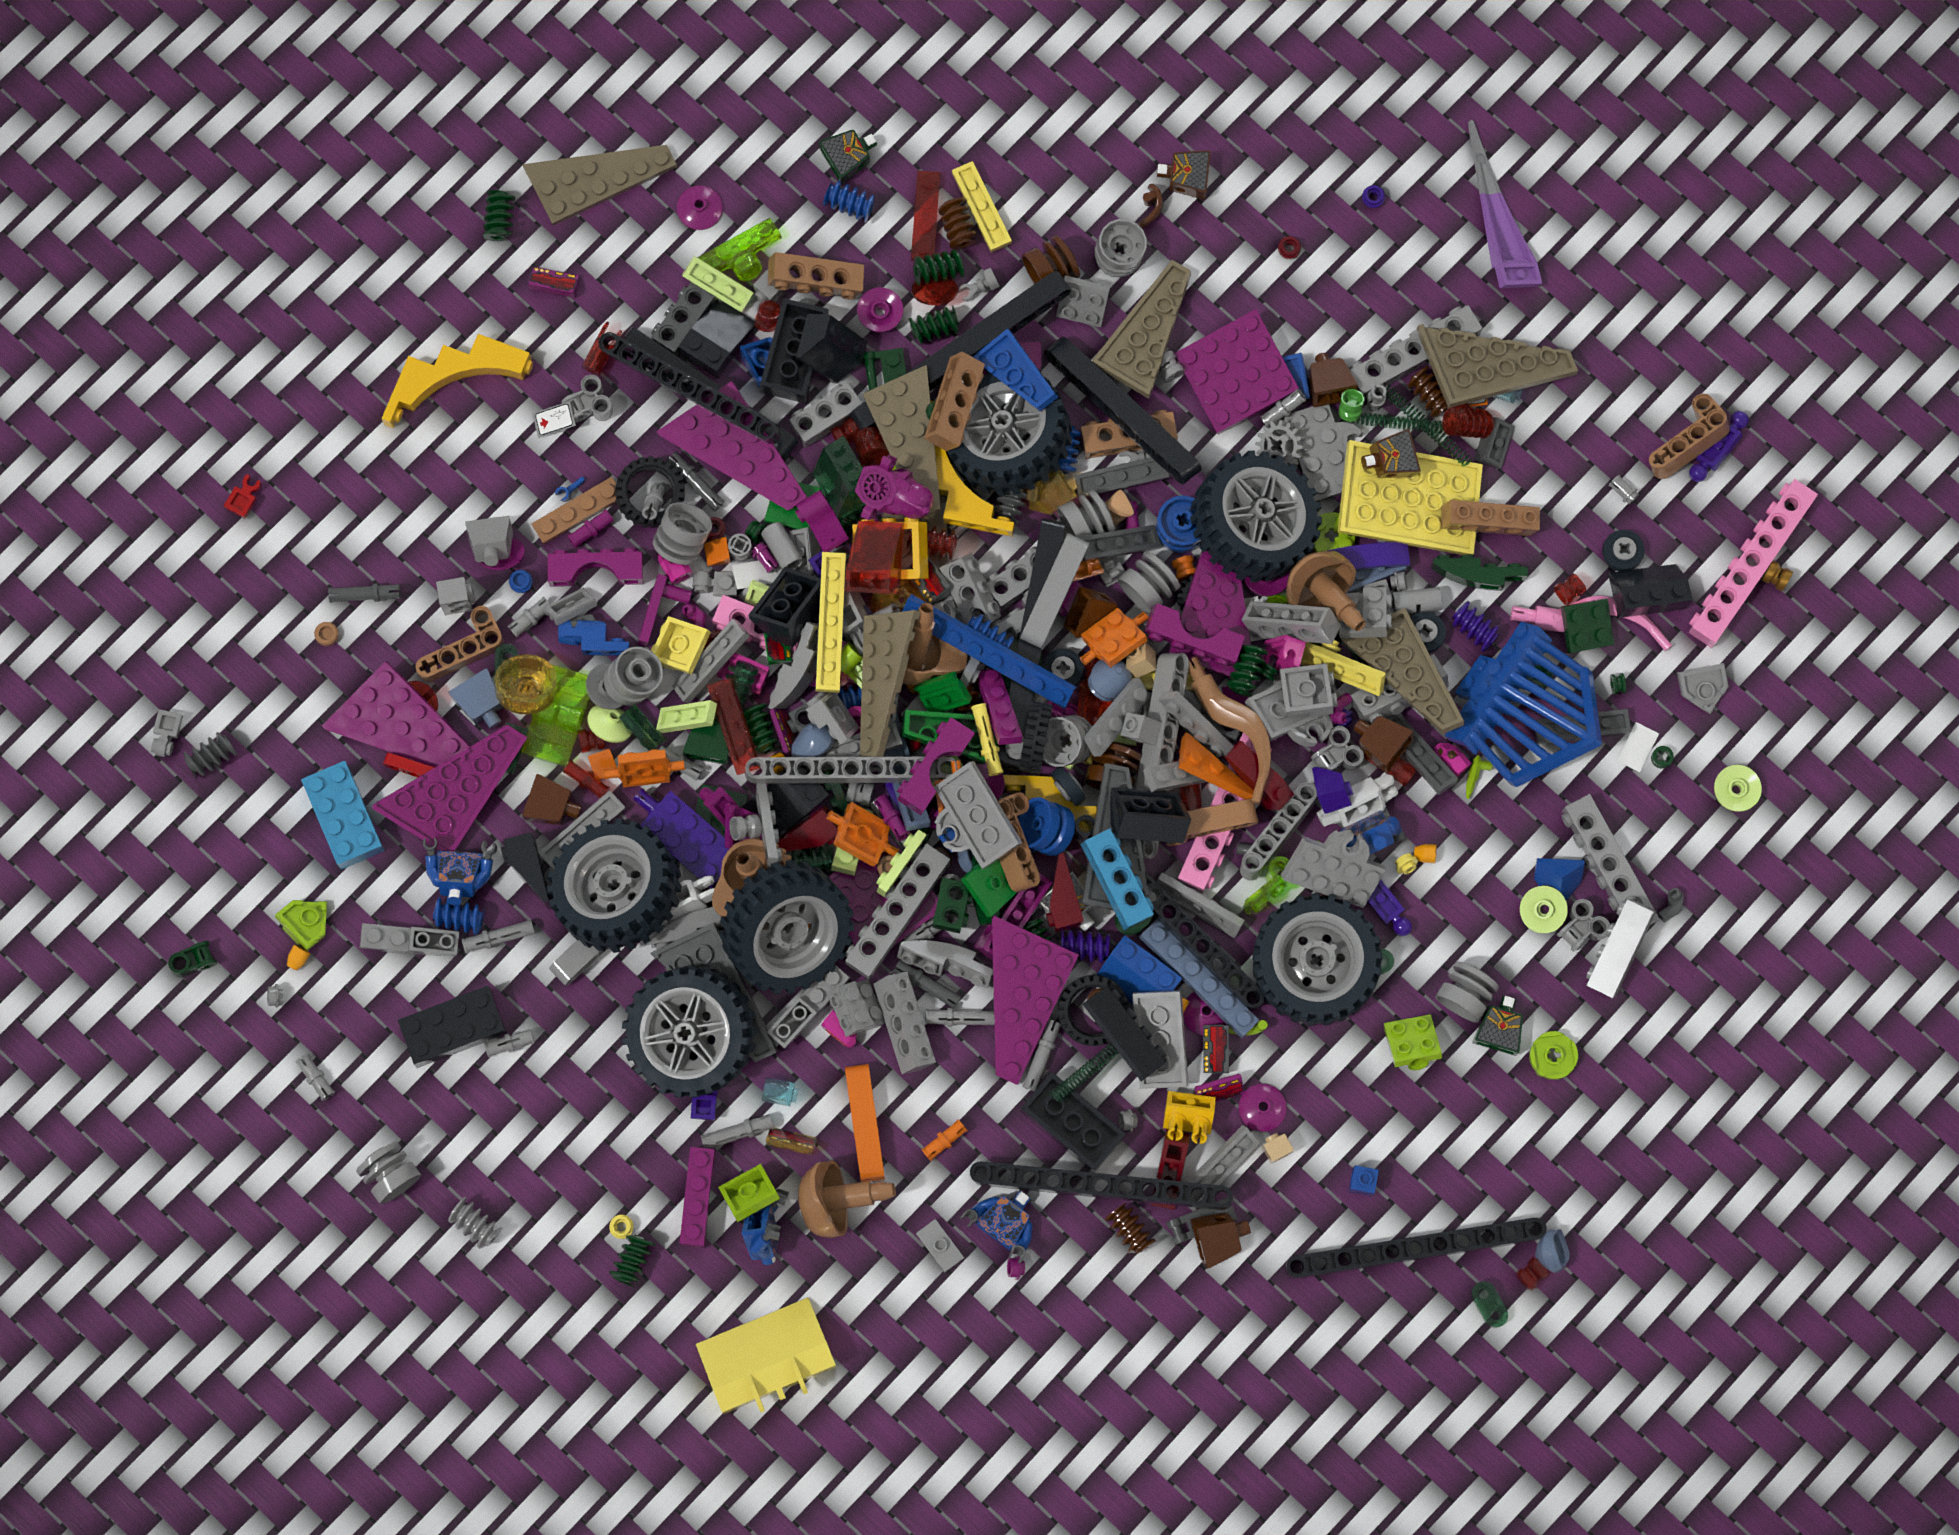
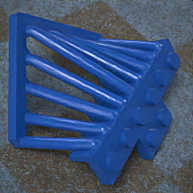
[1444,622,1602,787]

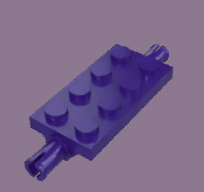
[633,788,729,889]

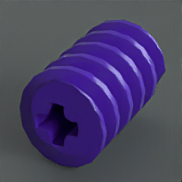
[1450,601,1501,652]
[1061,930,1110,963]

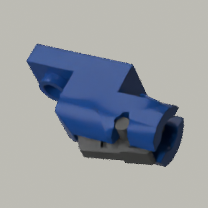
[558,614,630,656]

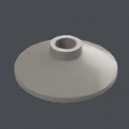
[586,663,623,709]

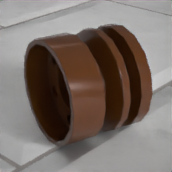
[1022,235,1080,284]
[1084,743,1142,790]

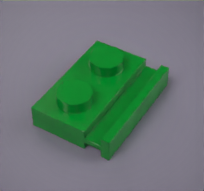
[914,671,972,712]

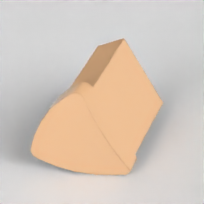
[1105,490,1134,526]

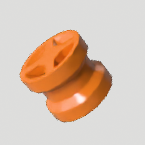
[1171,555,1196,581]

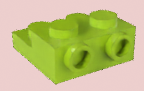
[718,1164,780,1222]

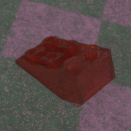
[845,521,904,594]

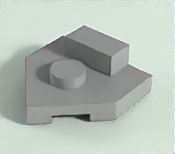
[1677,663,1729,714]

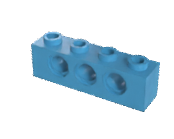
[1080,829,1154,930]

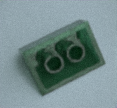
[812,436,872,520]

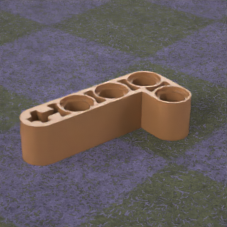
[1649,394,1730,479]
[416,606,504,682]
[997,792,1040,892]
[1166,799,1258,846]

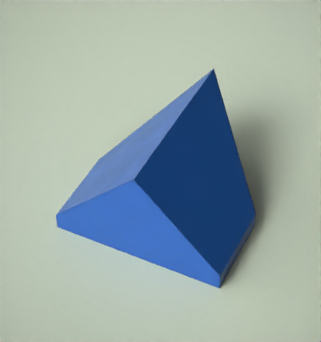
[740,337,773,387]
[1534,858,1585,901]

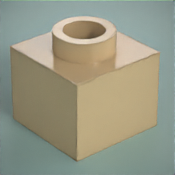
[1126,642,1156,678]
[1262,1133,1294,1164]

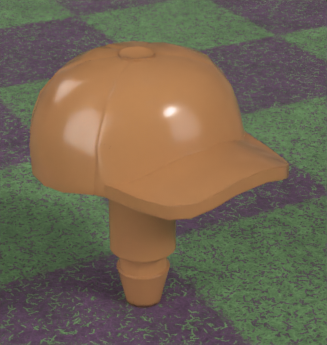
[1286,550,1366,631]
[902,603,967,685]
[712,838,792,916]
[798,1160,896,1238]

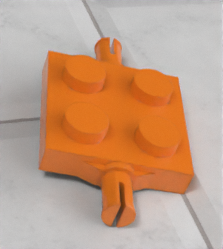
[1080,608,1149,668]
[603,749,685,788]
[826,802,899,867]

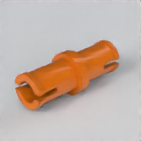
[921,1119,968,1161]

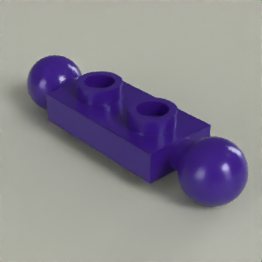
[1689,411,1749,482]
[1367,880,1412,936]

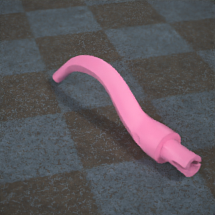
[1510,596,1672,651]

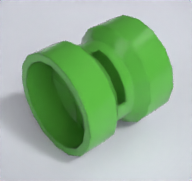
[1339,389,1364,422]

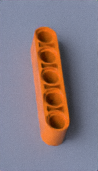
[845,1064,885,1182]

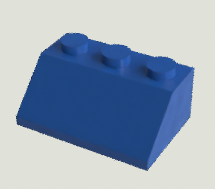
[1097,935,1182,1005]

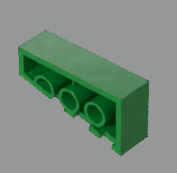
[901,710,999,764]

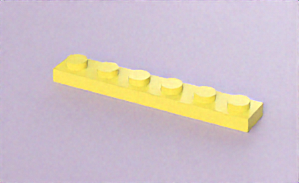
[816,552,846,693]

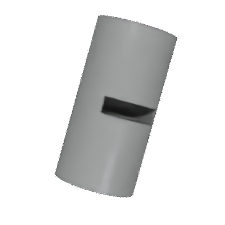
[761,522,804,570]
[1392,587,1442,614]

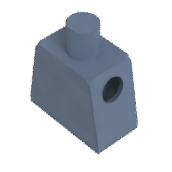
[448,668,503,729]

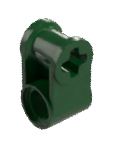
[168,941,217,977]

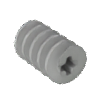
[448,1197,503,1249]

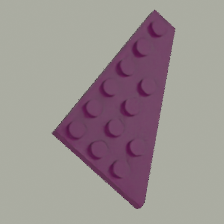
[656,381,808,511]
[1168,551,1256,685]
[322,661,471,767]
[372,724,527,852]
[992,915,1079,1085]

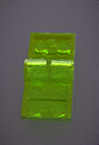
[521,664,590,768]
[1243,840,1320,915]

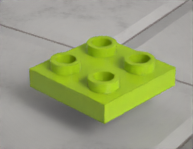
[1384,1014,1442,1071]

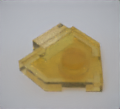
[1026,469,1077,515]

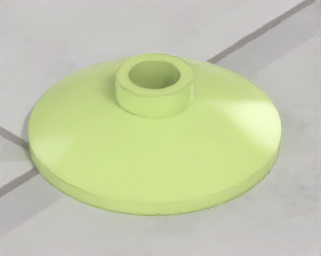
[587,705,633,743]
[1714,765,1762,812]
[1520,886,1568,933]

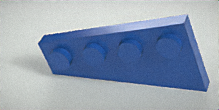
[972,328,1058,411]

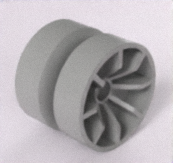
[604,647,663,706]

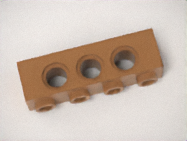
[767,252,864,300]
[924,351,985,451]
[1080,410,1178,459]
[1441,500,1540,536]

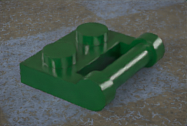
[862,348,906,392]

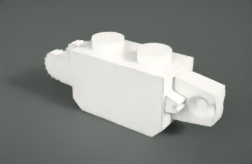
[1317,774,1398,827]
[661,875,715,927]

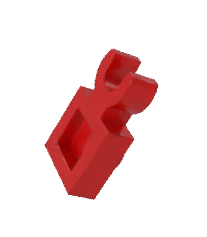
[224,474,262,519]

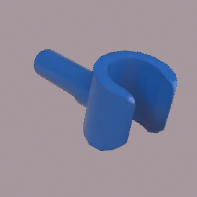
[555,477,585,502]

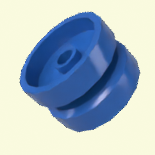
[1156,495,1202,553]
[1017,797,1075,856]

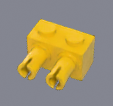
[1163,1091,1216,1144]

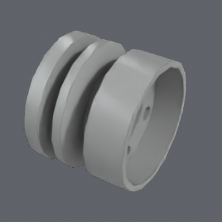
[1094,219,1147,277]
[1057,489,1115,537]
[653,502,712,565]
[1118,552,1180,615]
[1042,715,1092,767]
[1435,961,1499,1023]
[356,1141,422,1205]

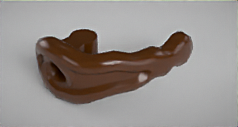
[1137,184,1163,229]

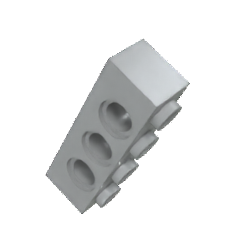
[1242,601,1341,644]
[873,972,936,1074]

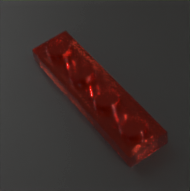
[911,170,940,261]
[707,677,760,775]

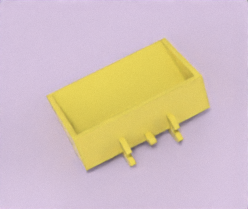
[696,1298,837,1414]

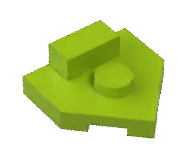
[275,900,327,951]

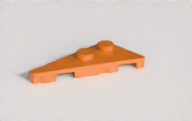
[1178,732,1254,800]

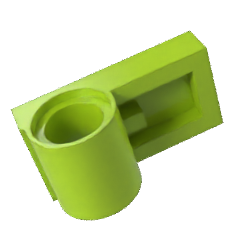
[841,642,863,689]

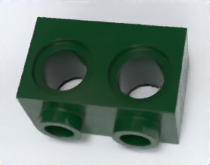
[932,878,973,934]

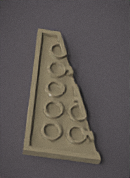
[522,145,677,226]
[1092,260,1191,399]
[863,365,941,520]
[1341,608,1464,734]
[860,610,921,757]

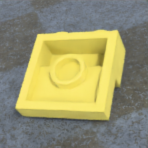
[651,616,711,675]

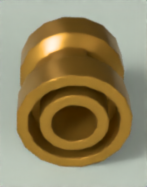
[1761,560,1793,592]

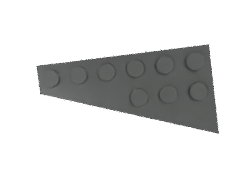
[1081,763,1153,918]
[650,922,778,1062]

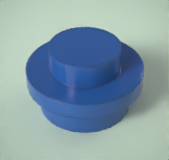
[509,570,533,593]

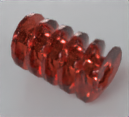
[1442,406,1494,439]
[906,524,958,560]

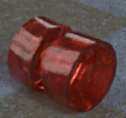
[854,427,889,467]

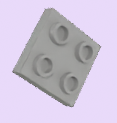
[1056,275,1110,328]

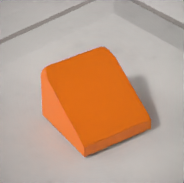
[704,537,731,567]
[588,749,617,781]

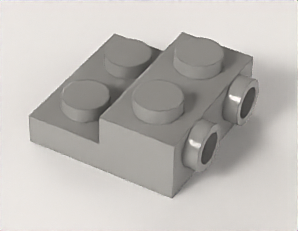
[1339,587,1392,638]
[1280,663,1337,717]
[806,692,860,744]
[827,979,885,1037]

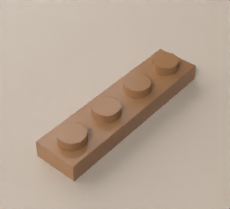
[531,477,616,545]

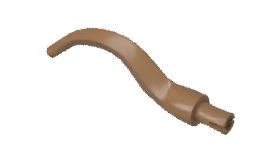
[1188,657,1271,804]

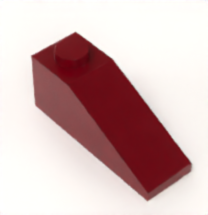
[1225,741,1294,810]
[777,805,838,852]
[1046,853,1084,932]
[1151,1129,1190,1210]

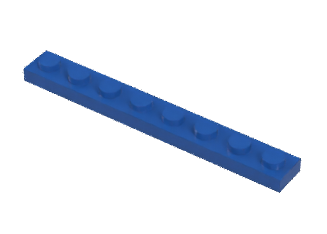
[902,594,1076,709]

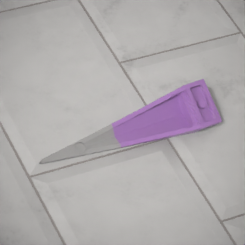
[1468,120,1542,288]

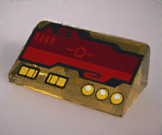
[766,1128,817,1156]

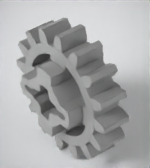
[1255,420,1306,466]

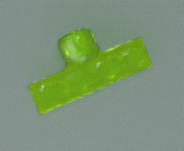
[697,217,782,282]

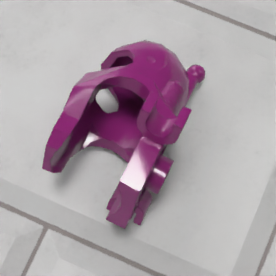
[855,454,934,520]

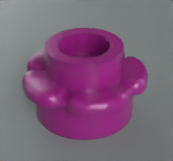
[1007,1256,1025,1280]

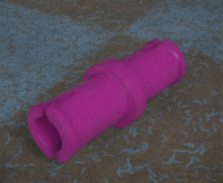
[567,509,614,548]
[874,794,911,841]

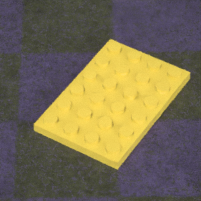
[1337,440,1483,555]

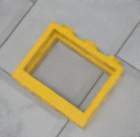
[852,517,929,581]

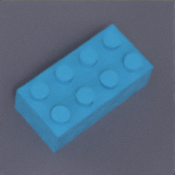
[301,761,385,870]

